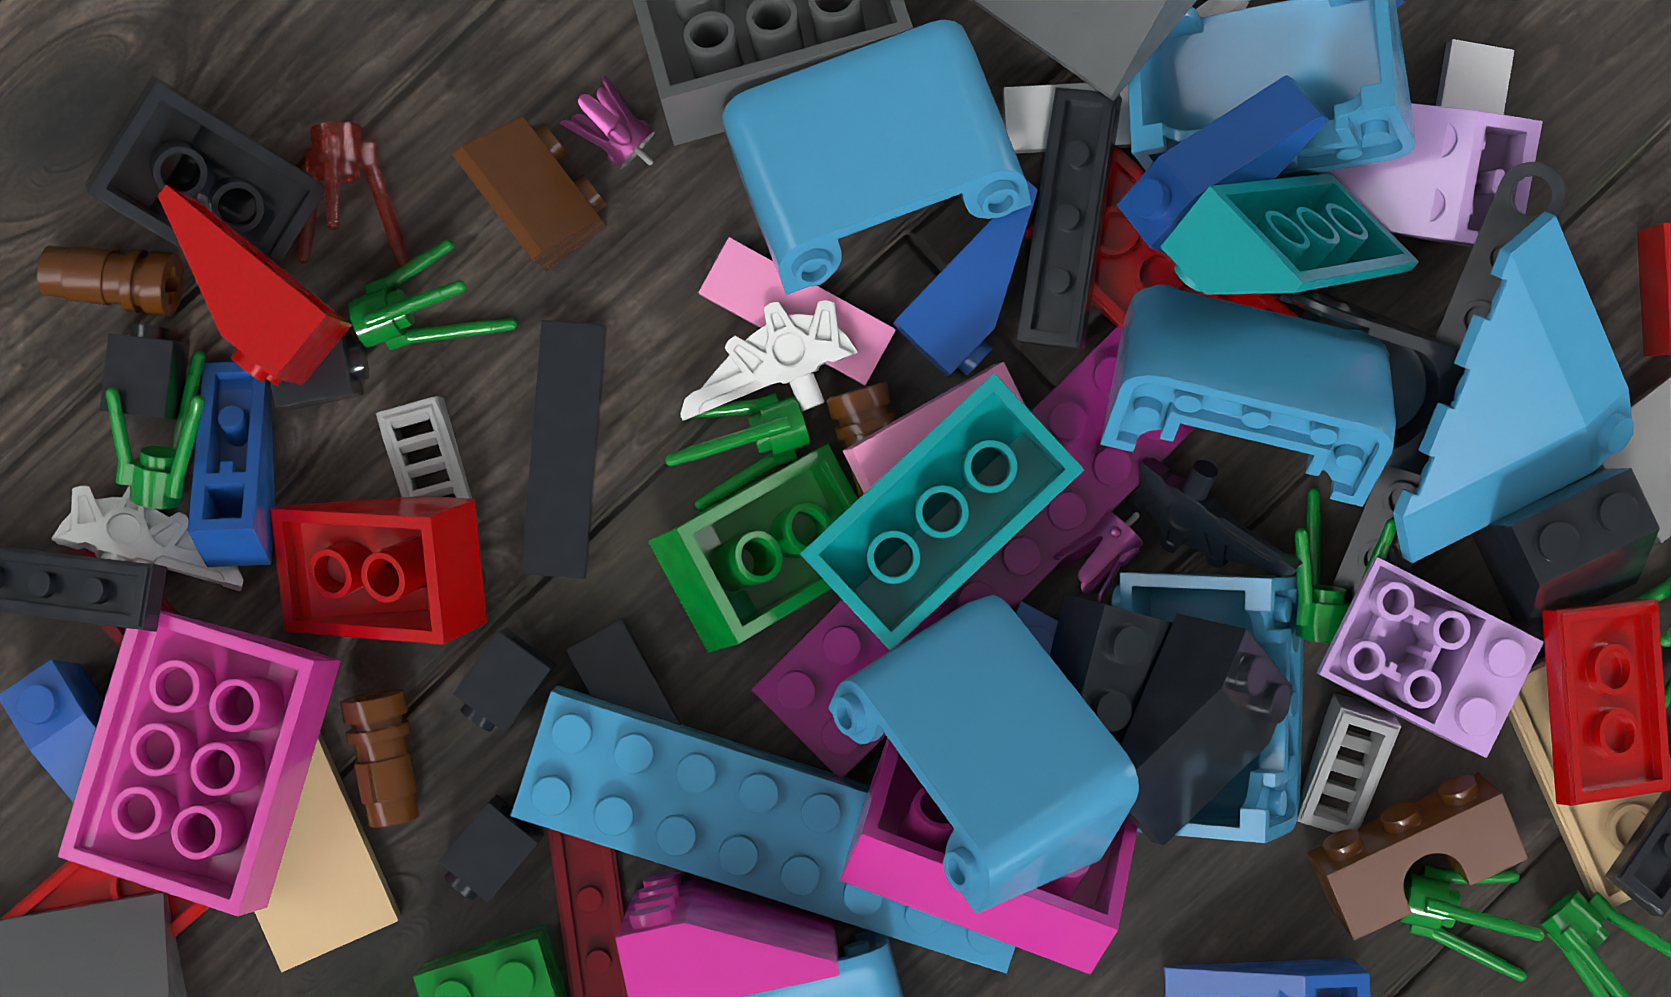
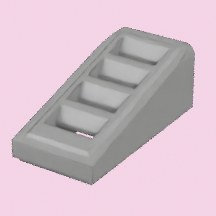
[376,396,478,520]
[1297,693,1401,833]

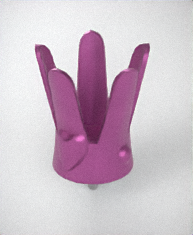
[560,74,655,169]
[1053,510,1143,603]

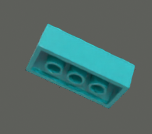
[1161,174,1419,295]
[800,373,1084,651]

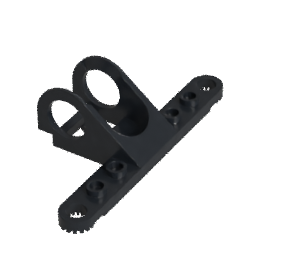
[1270,162,1568,599]

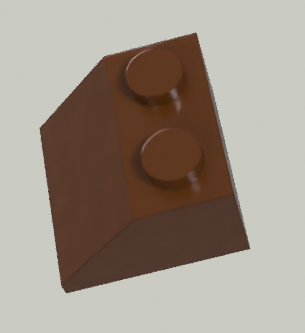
[452,116,607,272]

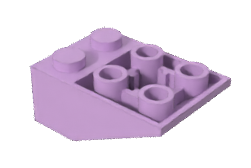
[1319,103,1543,247]
[1317,556,1544,758]

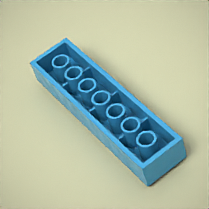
[511,685,1015,974]

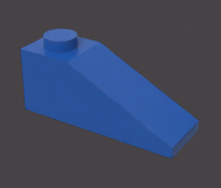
[1117,75,1329,254]
[892,181,1038,378]
[188,362,275,567]
[0,659,104,803]

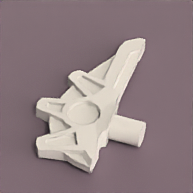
[680,300,858,420]
[52,485,243,591]

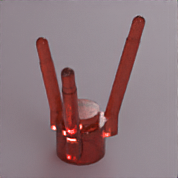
[298,122,409,268]

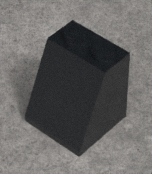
[1472,468,1660,635]

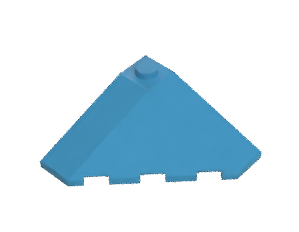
[1393,212,1634,563]

